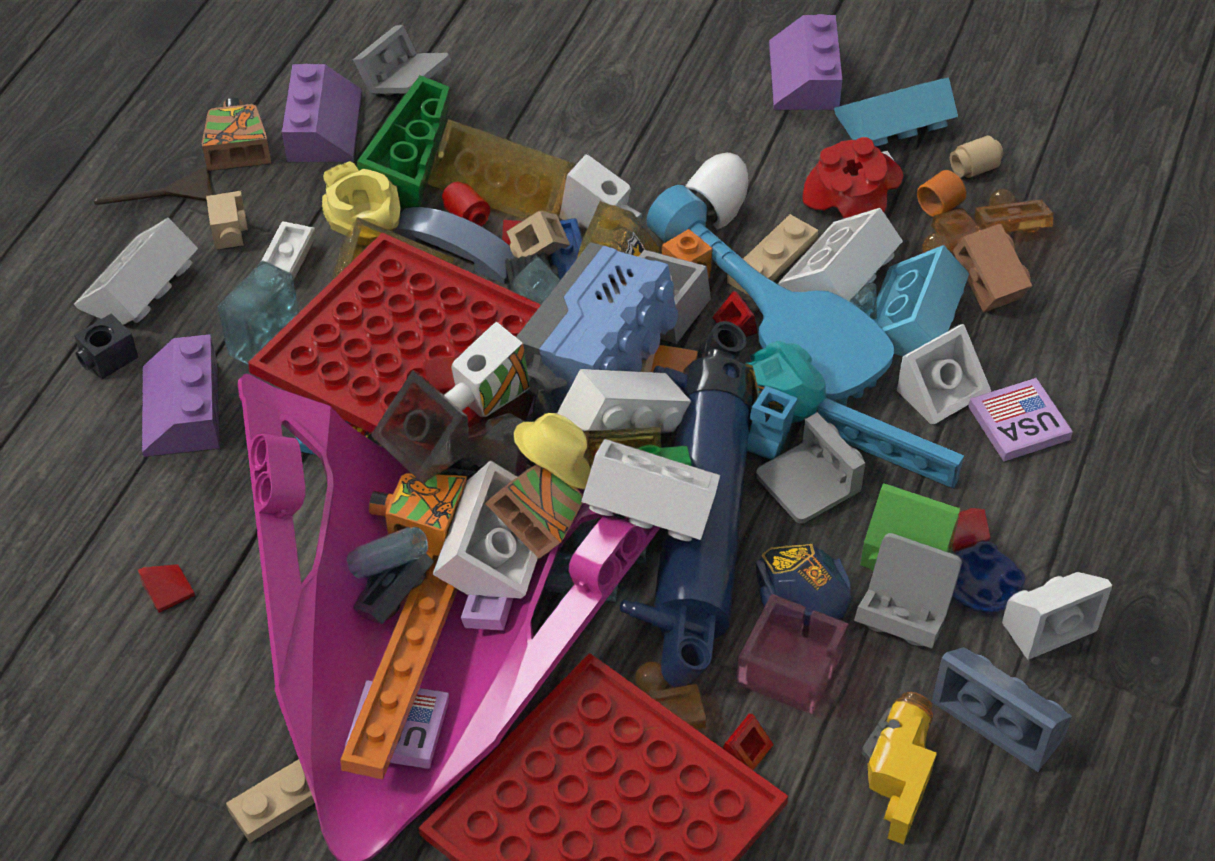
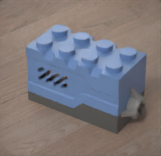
[516,242,678,405]

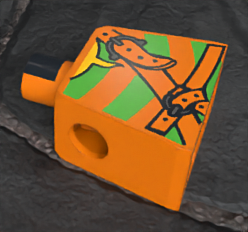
[369,473,467,556]

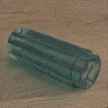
[347,527,428,578]

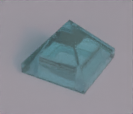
[850,282,877,319]

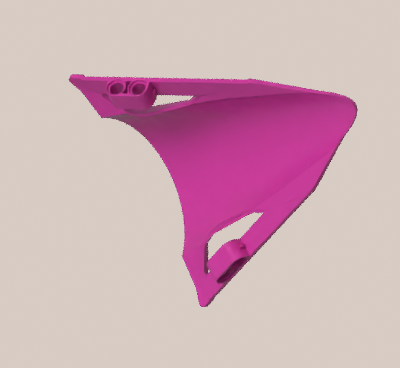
[238,374,661,861]

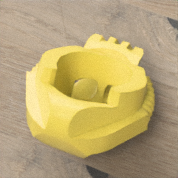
[322,161,400,243]

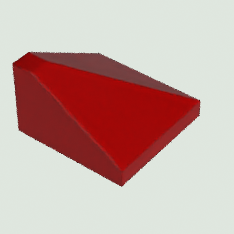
[138,564,195,613]

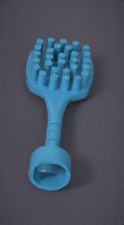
[647,185,894,410]

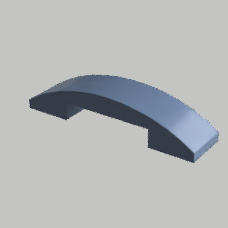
[387,207,515,284]

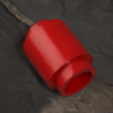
[442,181,490,226]

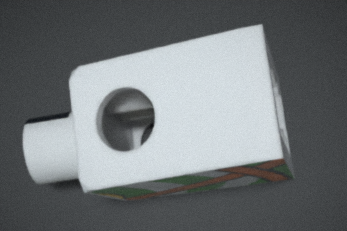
[442,322,530,417]

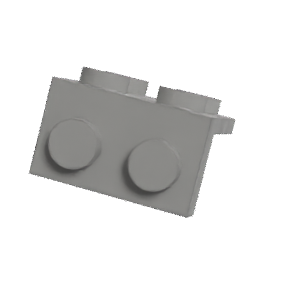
[353,25,451,95]
[756,412,865,523]
[854,533,962,648]

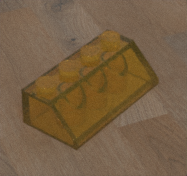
[428,119,577,220]

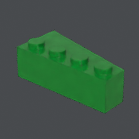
[357,75,449,209]

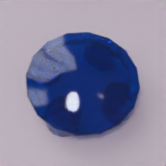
[952,541,1026,612]

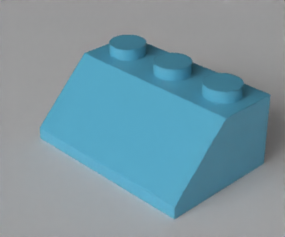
[834,77,958,146]
[869,245,969,356]

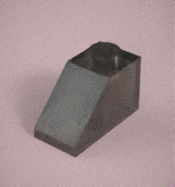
[452,413,536,477]

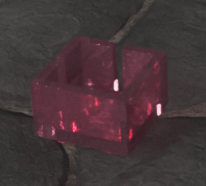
[736,594,848,714]

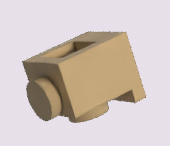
[206,191,248,250]
[506,211,570,258]

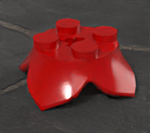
[803,137,903,219]

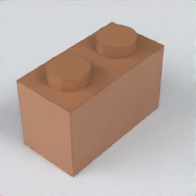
[953,223,1032,313]

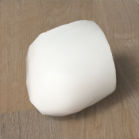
[686,152,748,230]

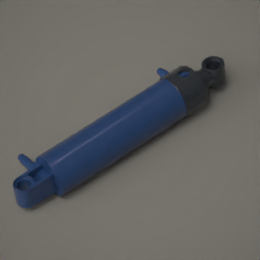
[620,321,755,689]

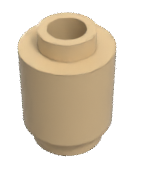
[950,135,1003,178]

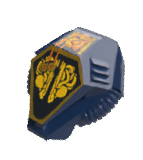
[755,544,851,628]

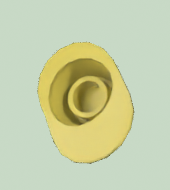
[514,413,591,490]

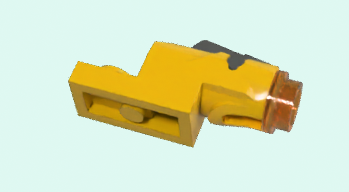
[862,692,936,845]

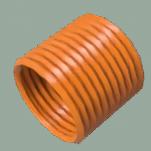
[917,170,966,218]

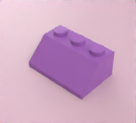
[769,14,842,110]
[282,64,362,162]
[142,335,220,457]

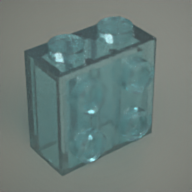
[217,260,299,365]

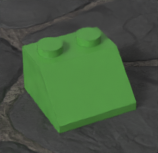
[860,483,960,571]

